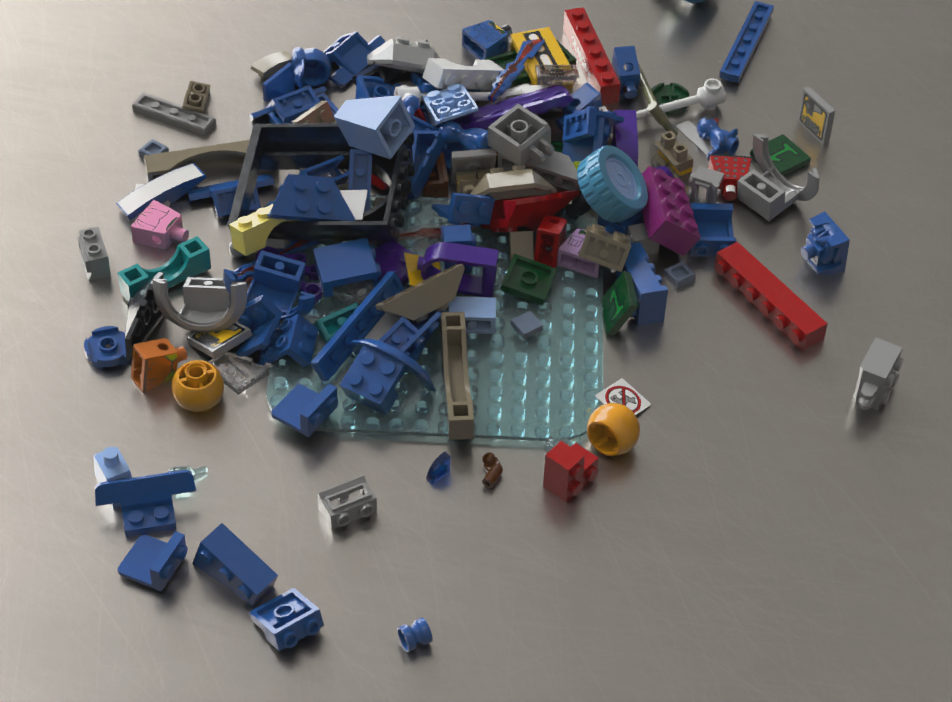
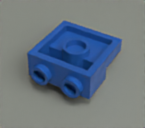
[249,588,324,651]

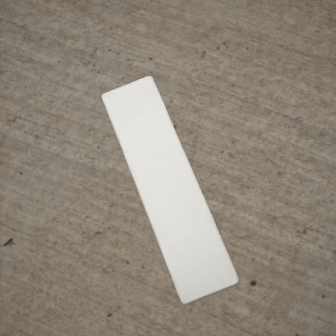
[676,120,726,155]

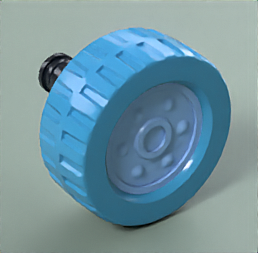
[565,146,648,223]

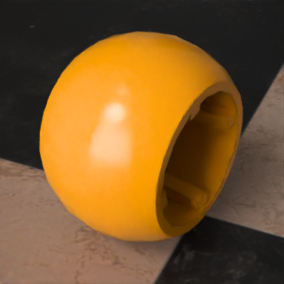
[171,360,224,413]
[587,403,640,456]

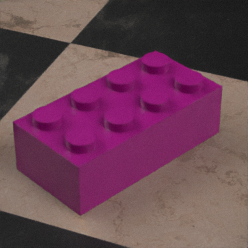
[641,165,701,256]

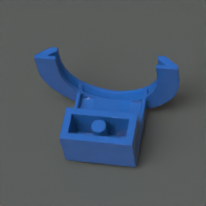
[223,250,315,320]
[340,339,436,416]

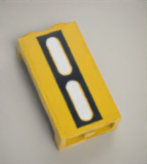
[510,27,574,89]

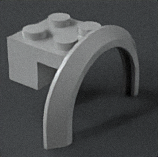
[737,134,819,221]
[152,277,247,333]

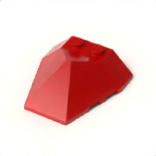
[480,190,579,233]

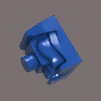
[801,211,850,275]

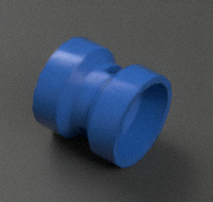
[397,618,433,652]

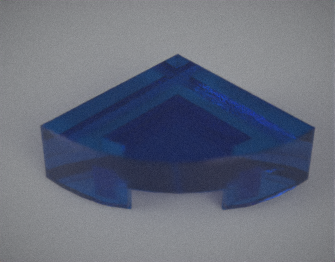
[426,451,451,484]

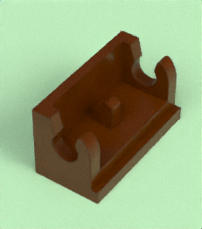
[423,152,449,199]

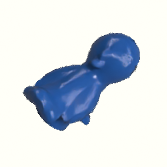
[697,117,739,161]
[438,121,490,151]

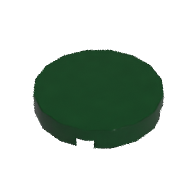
[651,83,689,115]

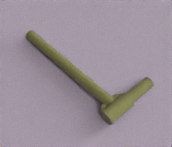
[639,65,678,136]

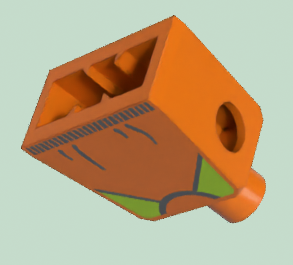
[131,338,188,393]

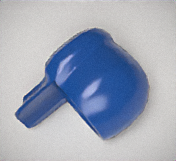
[291,47,331,89]

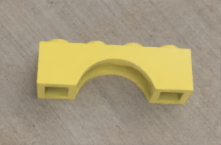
[229,204,297,256]

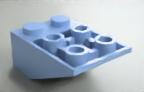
[422,84,479,126]

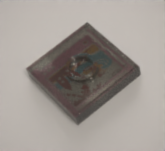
[535,65,580,85]

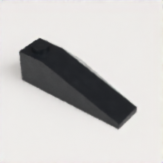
[125,272,164,360]

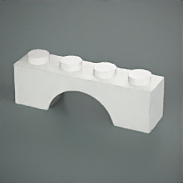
[422,58,504,90]

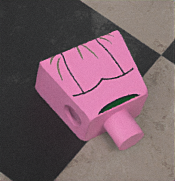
[131,200,189,250]

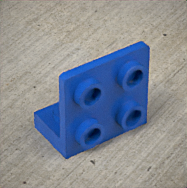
[562,106,624,143]
[234,294,283,359]

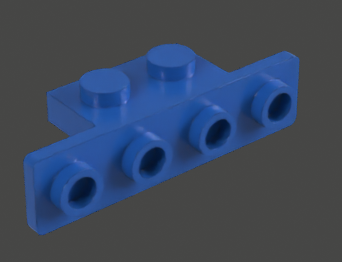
[378,312,442,356]

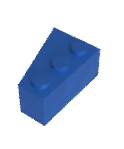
[407,131,445,201]
[192,523,278,606]

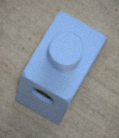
[93,447,132,509]

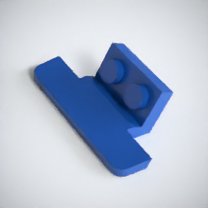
[324,31,386,87]
[249,85,327,123]
[188,174,275,218]
[95,470,196,537]

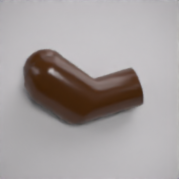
[482,452,503,488]

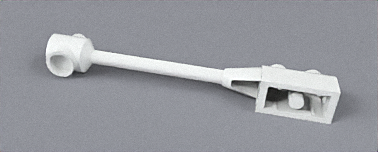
[599,78,726,134]
[394,83,562,112]

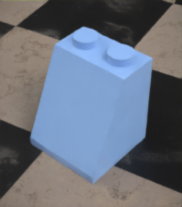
[334,96,415,159]

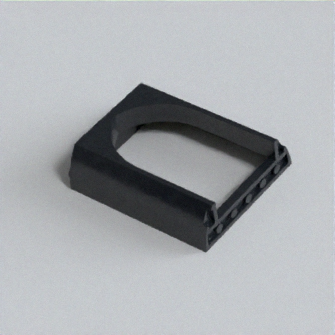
[227,123,415,241]

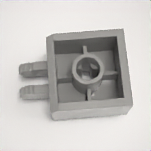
[488,104,555,165]
[853,337,904,411]

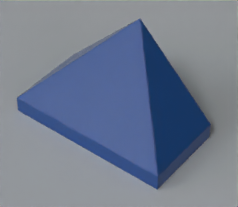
[262,63,295,101]

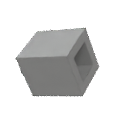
[627,223,660,254]

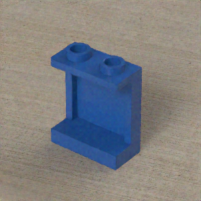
[689,203,737,257]
[313,238,382,298]

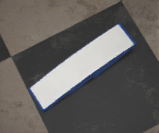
[116,163,207,221]

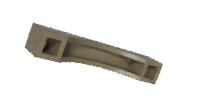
[144,140,270,182]
[440,312,474,440]

